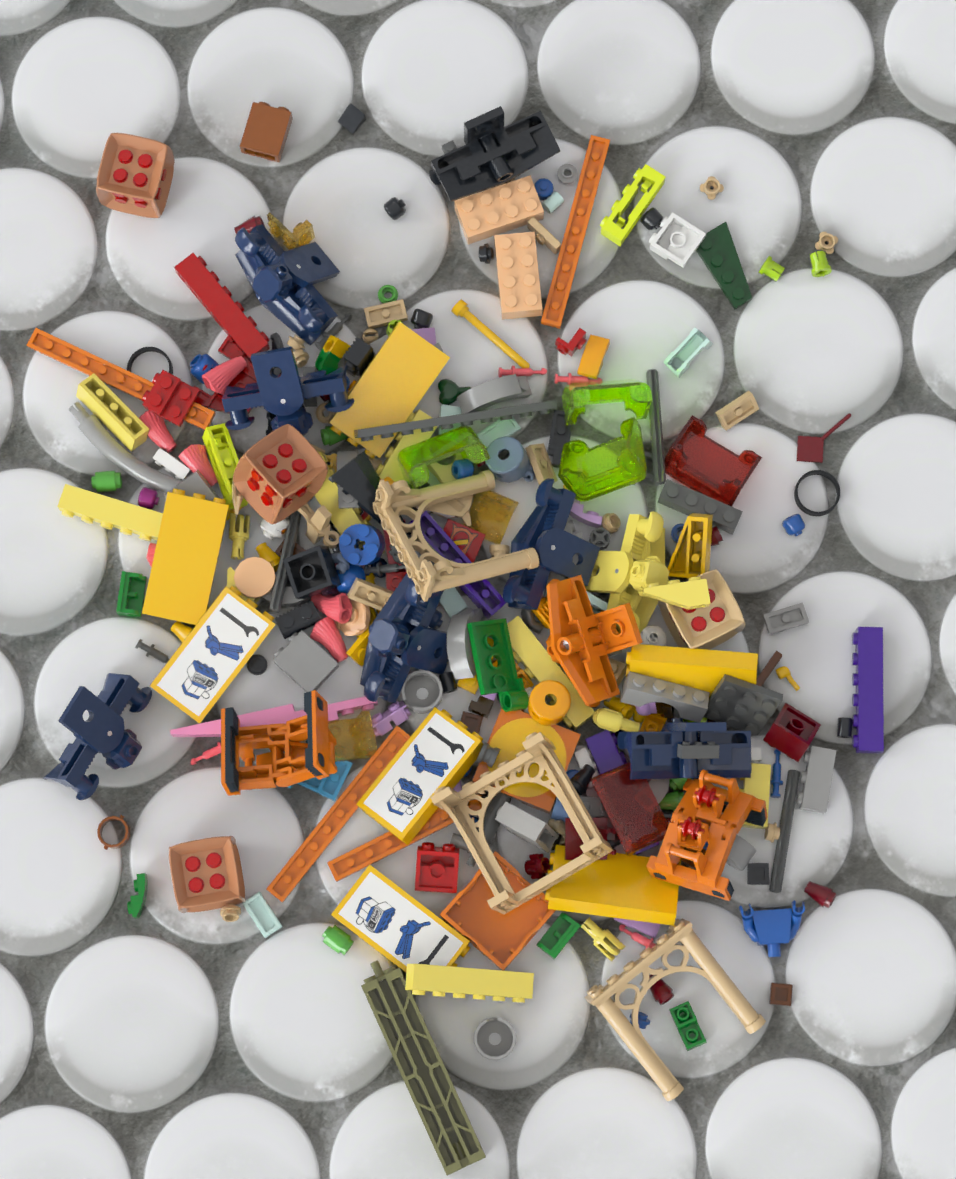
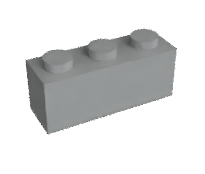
[797,746,836,814]

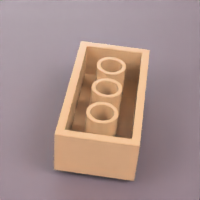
[454,175,544,245]
[494,232,542,320]

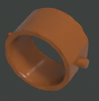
[97,815,131,850]

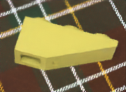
[643,576,711,610]

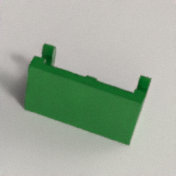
[116,571,147,618]
[536,912,581,959]

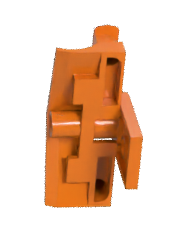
[546,575,643,708]

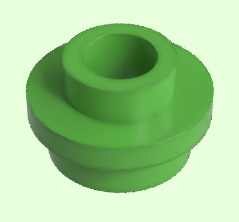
[378,285,398,304]

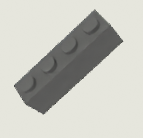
[658,479,743,535]

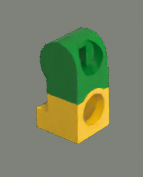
[315,335,351,374]

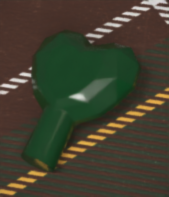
[438,379,471,405]

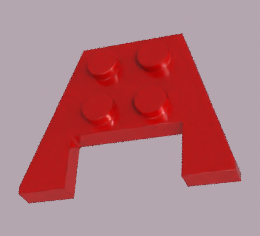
[193,336,257,414]

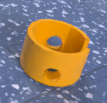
[528,680,571,726]

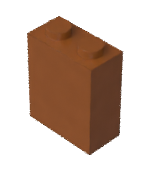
[240,102,293,163]

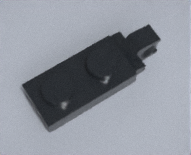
[548,410,574,468]

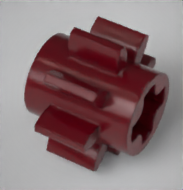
[524,853,551,879]

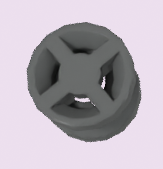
[589,527,610,551]
[476,742,500,768]

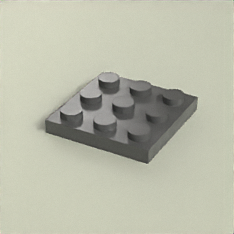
[704,674,783,735]

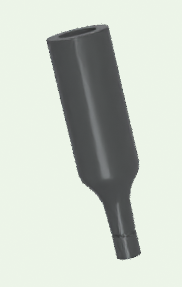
[466,792,511,867]

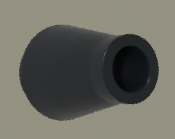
[570,764,595,796]

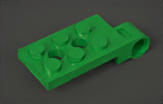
[467,618,529,712]

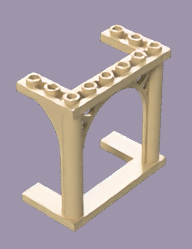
[430,732,614,914]

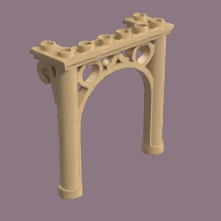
[373,470,539,602]
[584,918,766,1101]

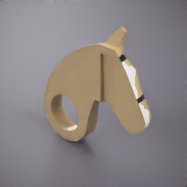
[416,436,473,527]

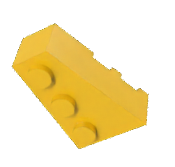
[667,513,713,578]

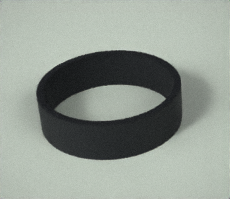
[127,347,173,375]
[794,470,840,516]

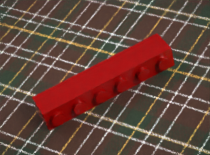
[174,253,270,363]

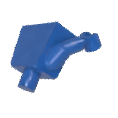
[739,900,805,958]

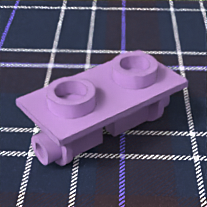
[367,701,411,737]

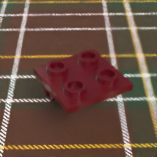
[565,817,616,860]

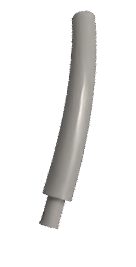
[69,402,182,493]

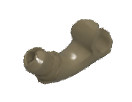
[548,819,565,845]

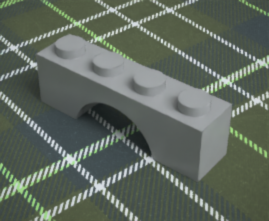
[620,671,709,723]

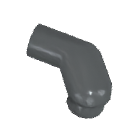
[521,609,544,634]

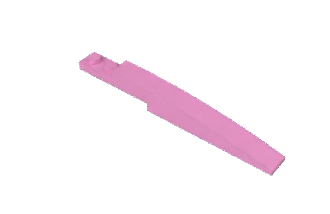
[170,696,378,737]

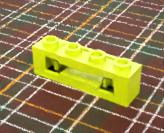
[600,164,666,247]
[202,423,248,510]

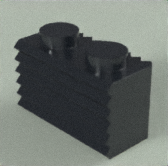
[344,338,374,377]
[275,601,321,639]

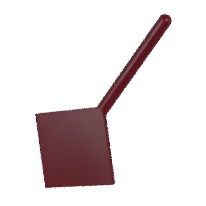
[797,413,851,463]

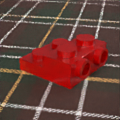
[142,370,200,427]
[415,842,460,893]

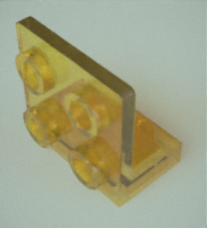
[267,212,315,250]
[464,490,519,544]
[328,710,378,762]

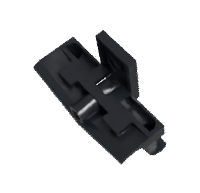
[429,106,560,202]

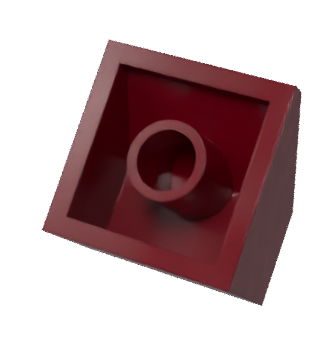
[763,703,821,762]

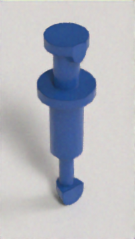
[770,749,783,798]

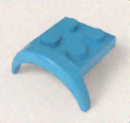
[287,739,353,802]

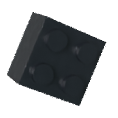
[283,545,341,599]

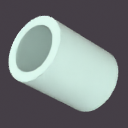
[542,191,564,214]

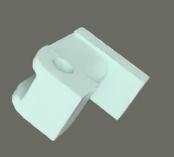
[663,327,713,378]

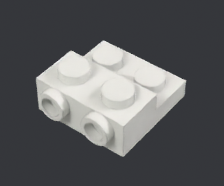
[649,212,706,268]

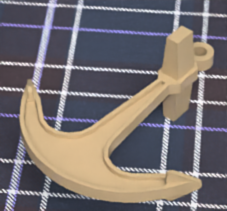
[232,444,340,549]

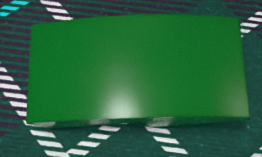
[127,873,148,918]
[669,1001,707,1051]

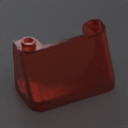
[664,415,762,507]
[590,761,671,857]

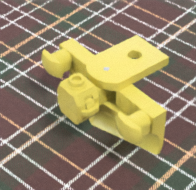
[585,511,669,633]

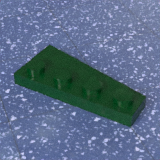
[696,222,752,310]

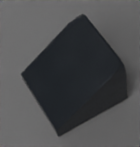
[338,103,366,134]

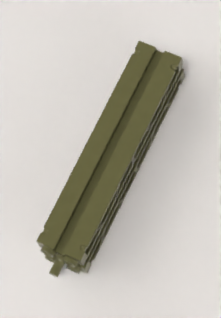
[361,960,486,1176]

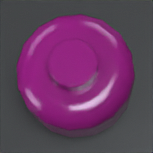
[138,487,160,510]

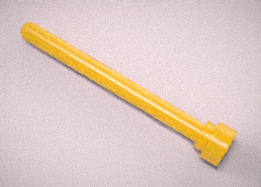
[451,299,530,368]

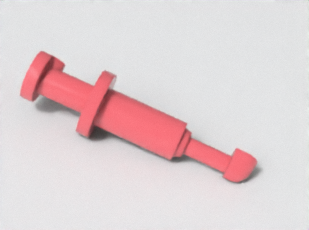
[498,366,547,378]
[554,373,603,386]
[190,741,221,765]
[619,924,656,949]

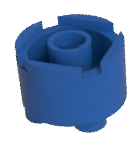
[339,524,385,565]

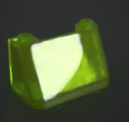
[562,379,652,425]
[558,417,647,502]
[397,426,490,489]

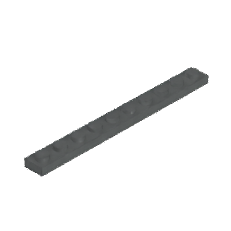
[354,400,557,442]

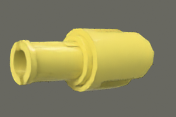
[229,513,250,560]
[592,708,640,733]
[581,917,626,961]

